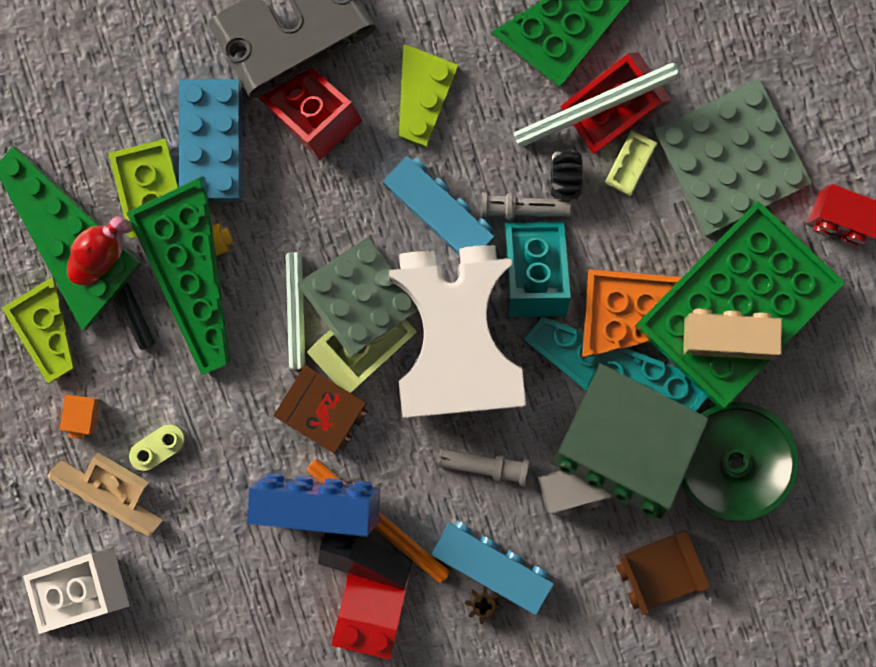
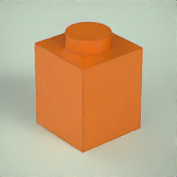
[59,394,100,439]

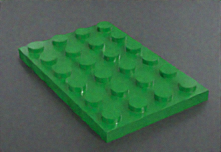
[635,201,845,410]

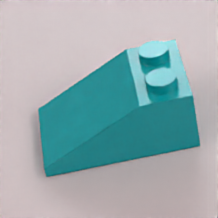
[505,222,571,317]

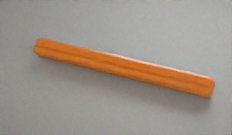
[307,459,450,583]

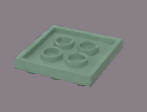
[297,237,418,357]

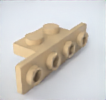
[48,453,162,537]

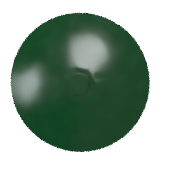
[681,402,798,523]

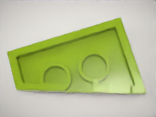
[399,44,458,148]
[2,277,75,384]

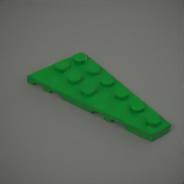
[491,0,630,88]
[126,176,231,375]

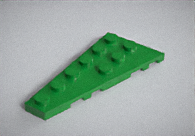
[0,146,142,331]

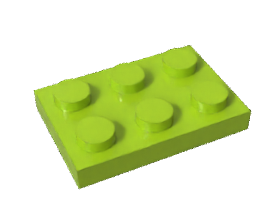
[108,138,179,240]

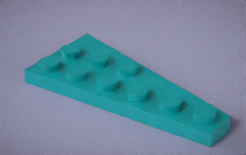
[523,317,707,412]

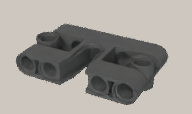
[208,0,376,98]

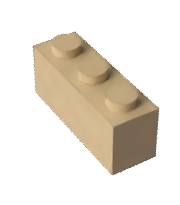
[684,309,781,360]

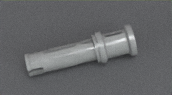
[481,192,571,220]
[437,448,529,487]

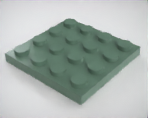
[653,79,812,236]

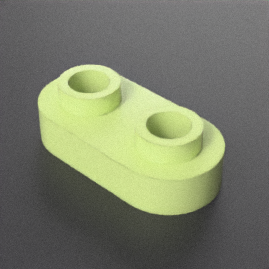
[129,425,186,471]

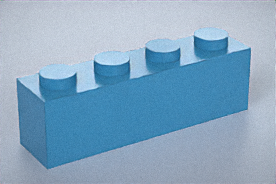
[382,156,494,256]
[431,520,554,615]

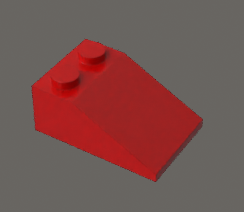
[560,52,672,154]
[258,68,363,160]
[331,573,410,659]

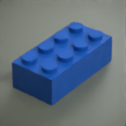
[247,473,381,536]

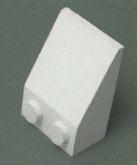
[23,548,130,634]

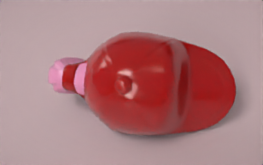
[67,216,133,285]

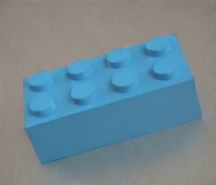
[179,79,243,203]

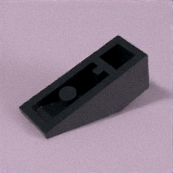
[318,532,413,590]

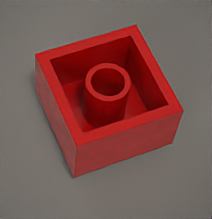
[807,183,876,247]

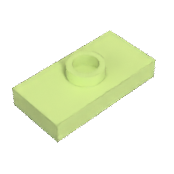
[604,130,658,197]

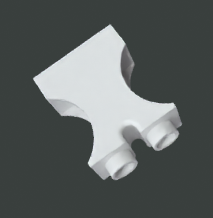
[389,245,526,417]

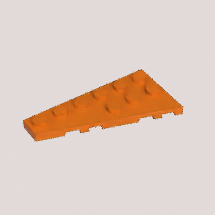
[582,269,682,359]

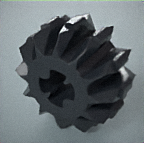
[550,150,583,201]

